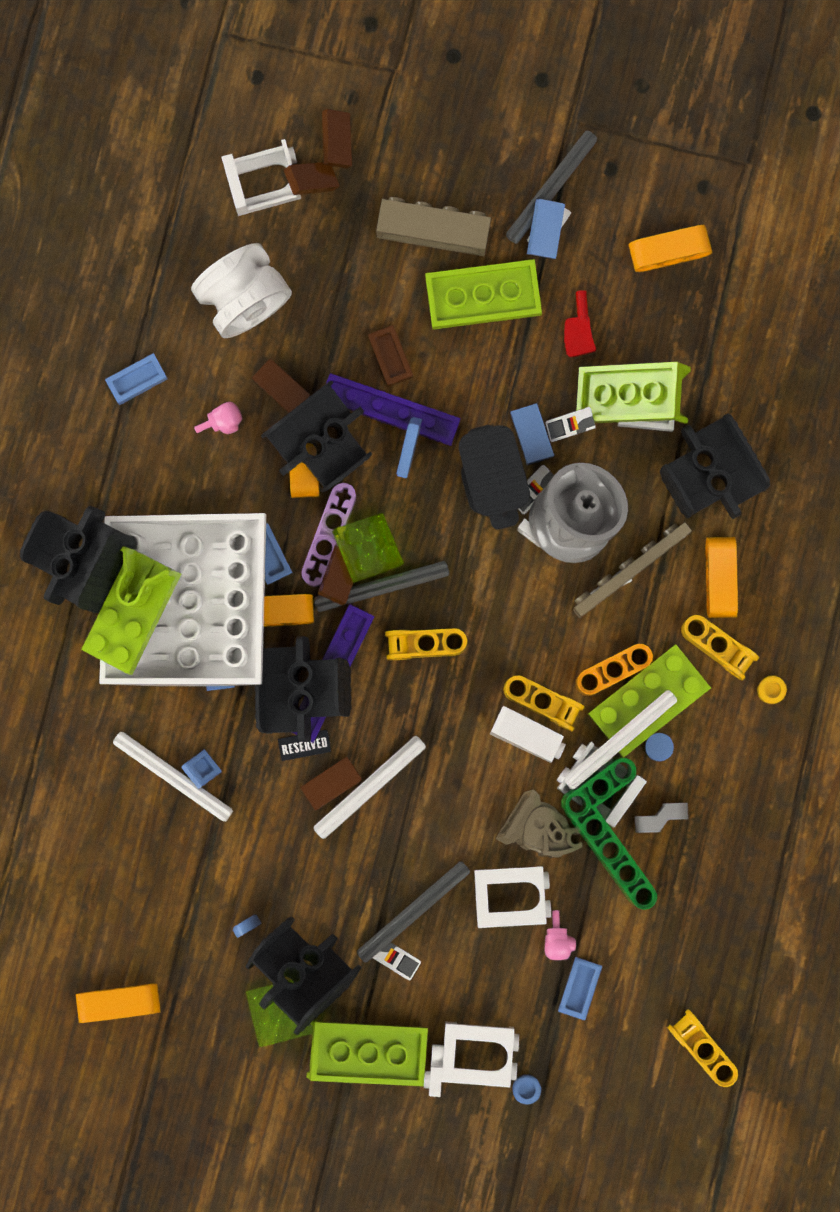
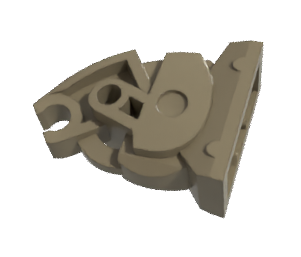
[496,789,582,858]

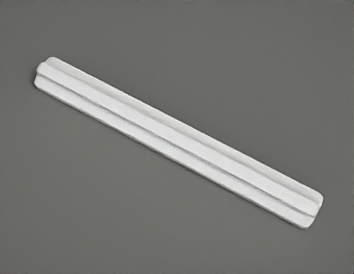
[564,690,677,790]
[113,732,233,822]
[314,736,426,839]

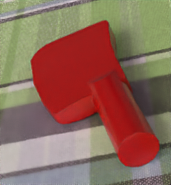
[564,290,596,358]

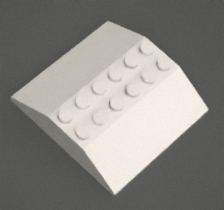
[99,513,266,686]

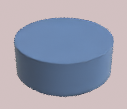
[645,733,674,761]
[232,915,262,938]
[512,1074,541,1104]

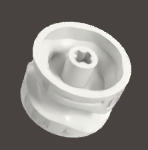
[191,243,292,338]

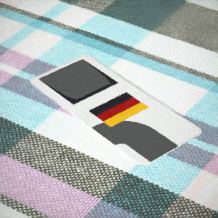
[546,407,595,442]
[519,465,554,514]
[373,942,421,980]

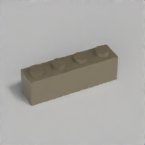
[376,197,491,257]

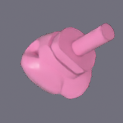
[194,402,242,434]
[545,910,576,960]

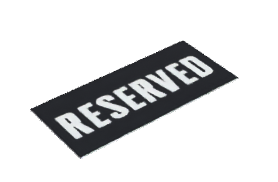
[278,730,331,761]

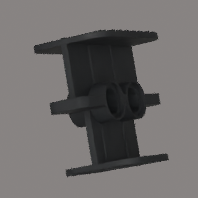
[261,380,372,493]
[660,413,770,519]
[459,425,530,530]
[20,506,136,613]
[255,636,352,742]
[245,917,362,1035]

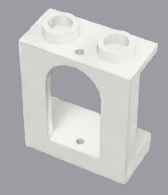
[222,139,301,216]
[556,742,647,828]
[474,866,551,928]
[441,1021,519,1087]

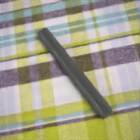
[506,130,597,244]
[314,561,449,612]
[357,861,470,963]

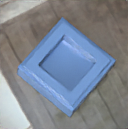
[181,749,222,789]

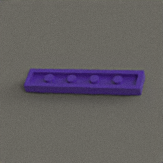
[326,373,461,446]
[292,604,375,743]

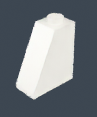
[490,706,566,763]

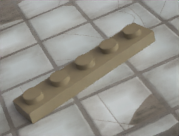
[573,523,692,619]

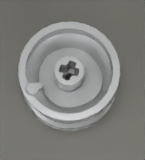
[529,463,628,563]

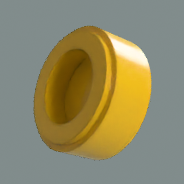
[757,676,787,704]

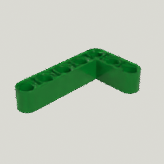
[561,757,657,910]

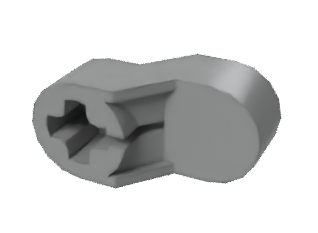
[635,803,688,833]

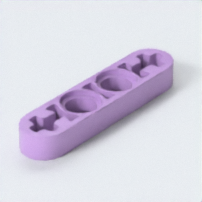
[302,483,356,587]

